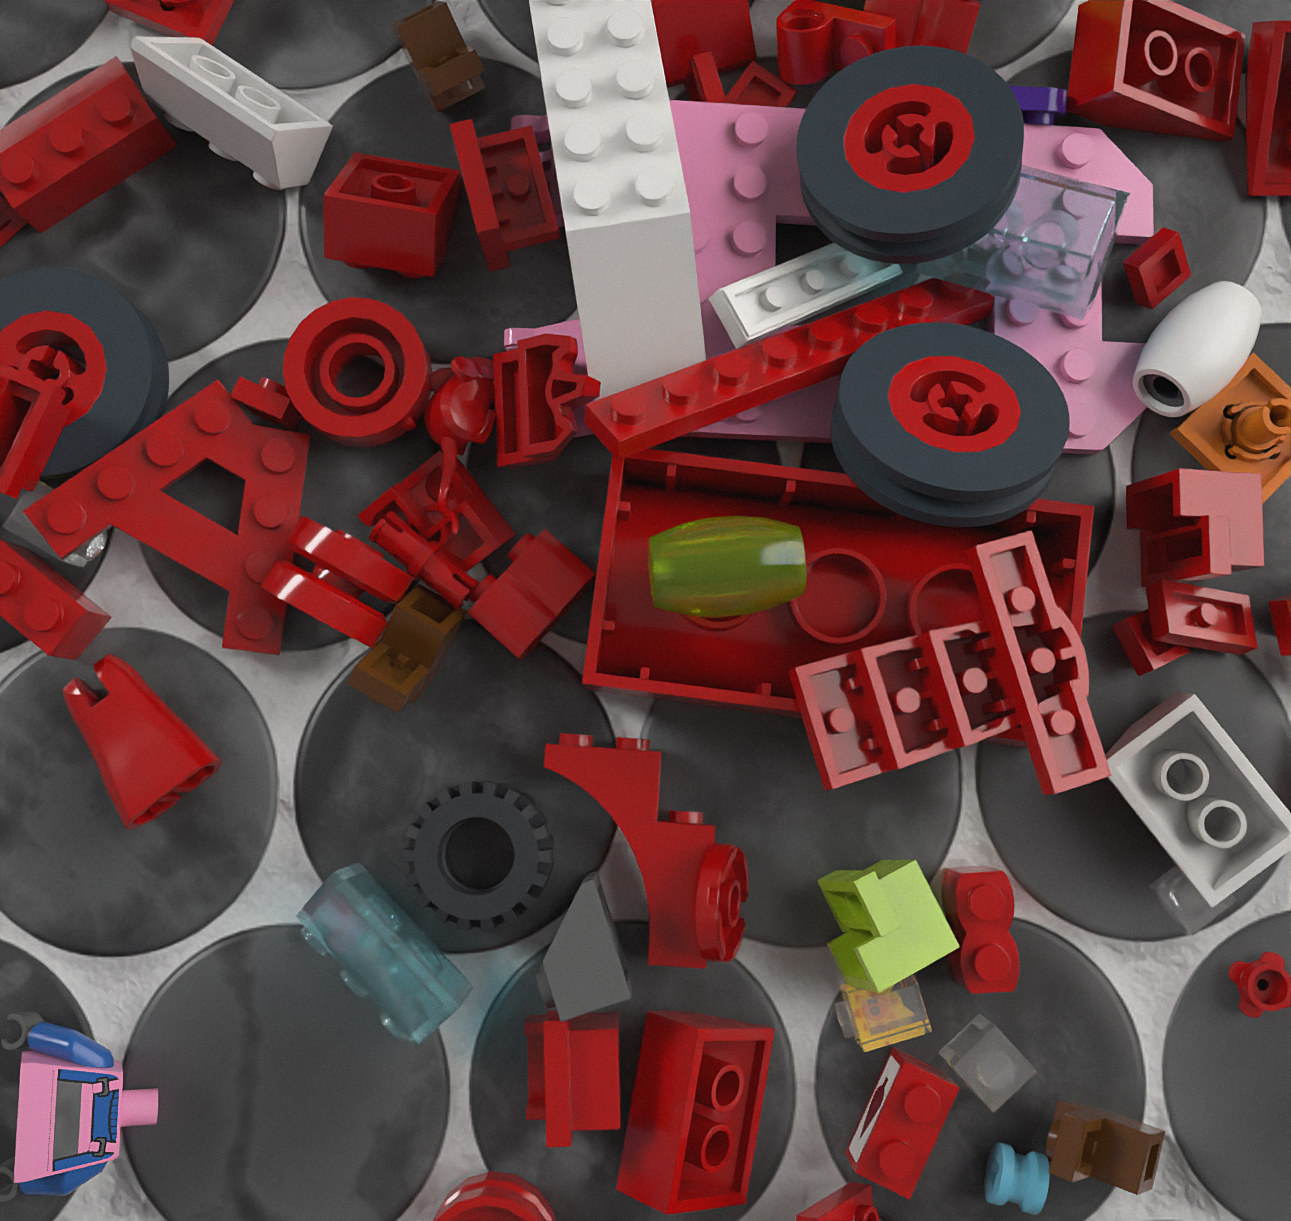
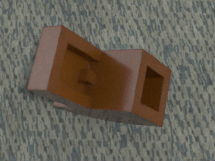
[391,1,486,112]
[348,584,468,713]
[1045,1101,1165,1195]

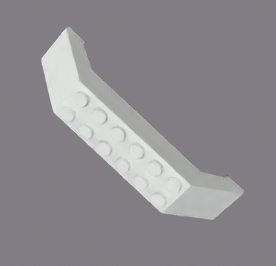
[529,0,706,402]

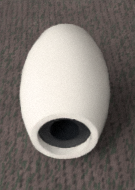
[1133,281,1262,417]

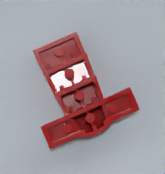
[788,530,1112,795]

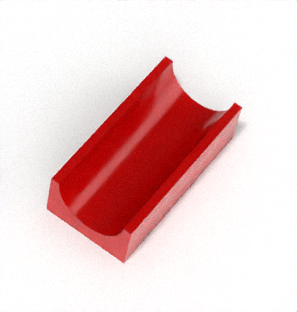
[582,449,1094,748]

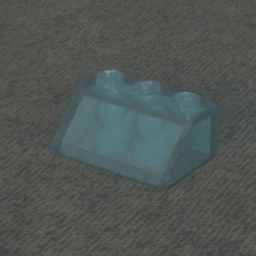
[915,165,1130,320]
[296,862,474,1046]

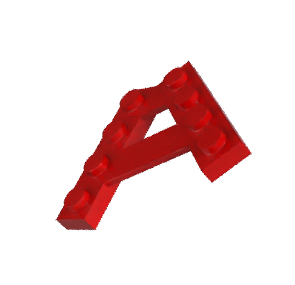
[23,380,310,656]

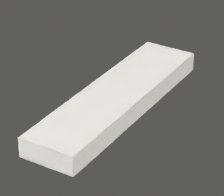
[708,243,903,349]

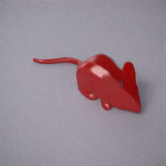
[424,356,496,535]

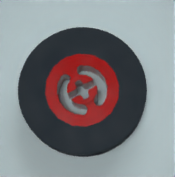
[796,46,1024,264]
[0,267,169,486]
[830,322,1070,527]

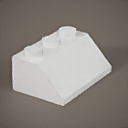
[130,36,333,190]
[1105,692,1291,908]

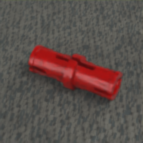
[369,511,480,611]

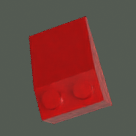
[1066,0,1246,142]
[1245,20,1291,196]

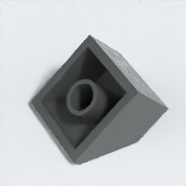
[536,870,632,1022]

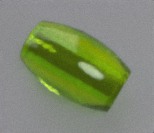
[648,516,806,618]

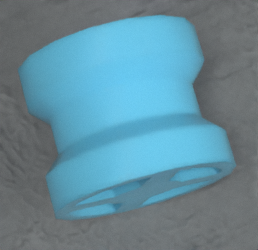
[984,1142,1050,1215]

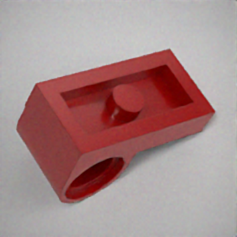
[776,0,896,85]

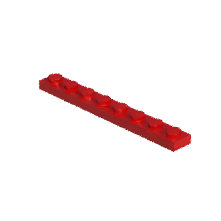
[585,269,995,460]

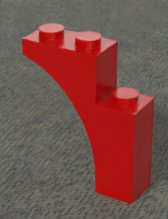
[544,733,715,969]

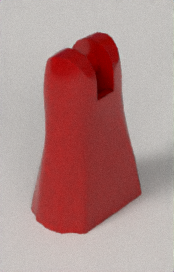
[62,653,223,830]

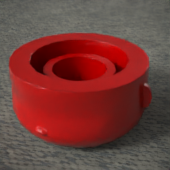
[283,297,433,447]

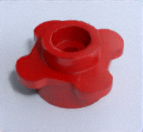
[1228,951,1291,1018]

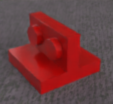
[449,119,560,272]

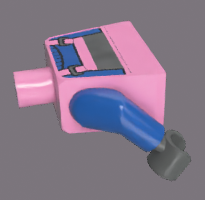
[0,1011,158,1202]

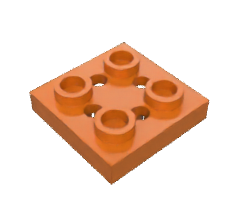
[1169,352,1291,504]

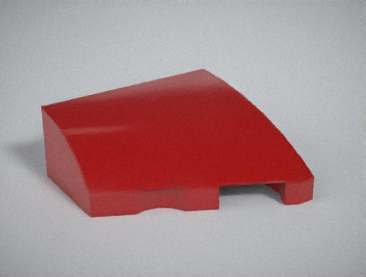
[357,449,516,572]

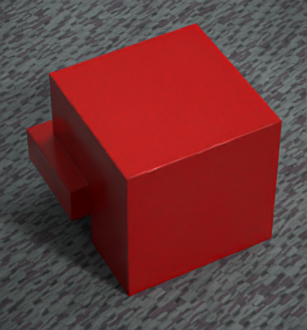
[0,364,72,499]
[1126,468,1264,587]
[524,1010,622,1148]

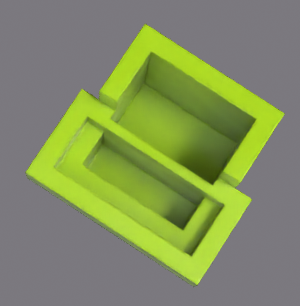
[817,859,960,993]

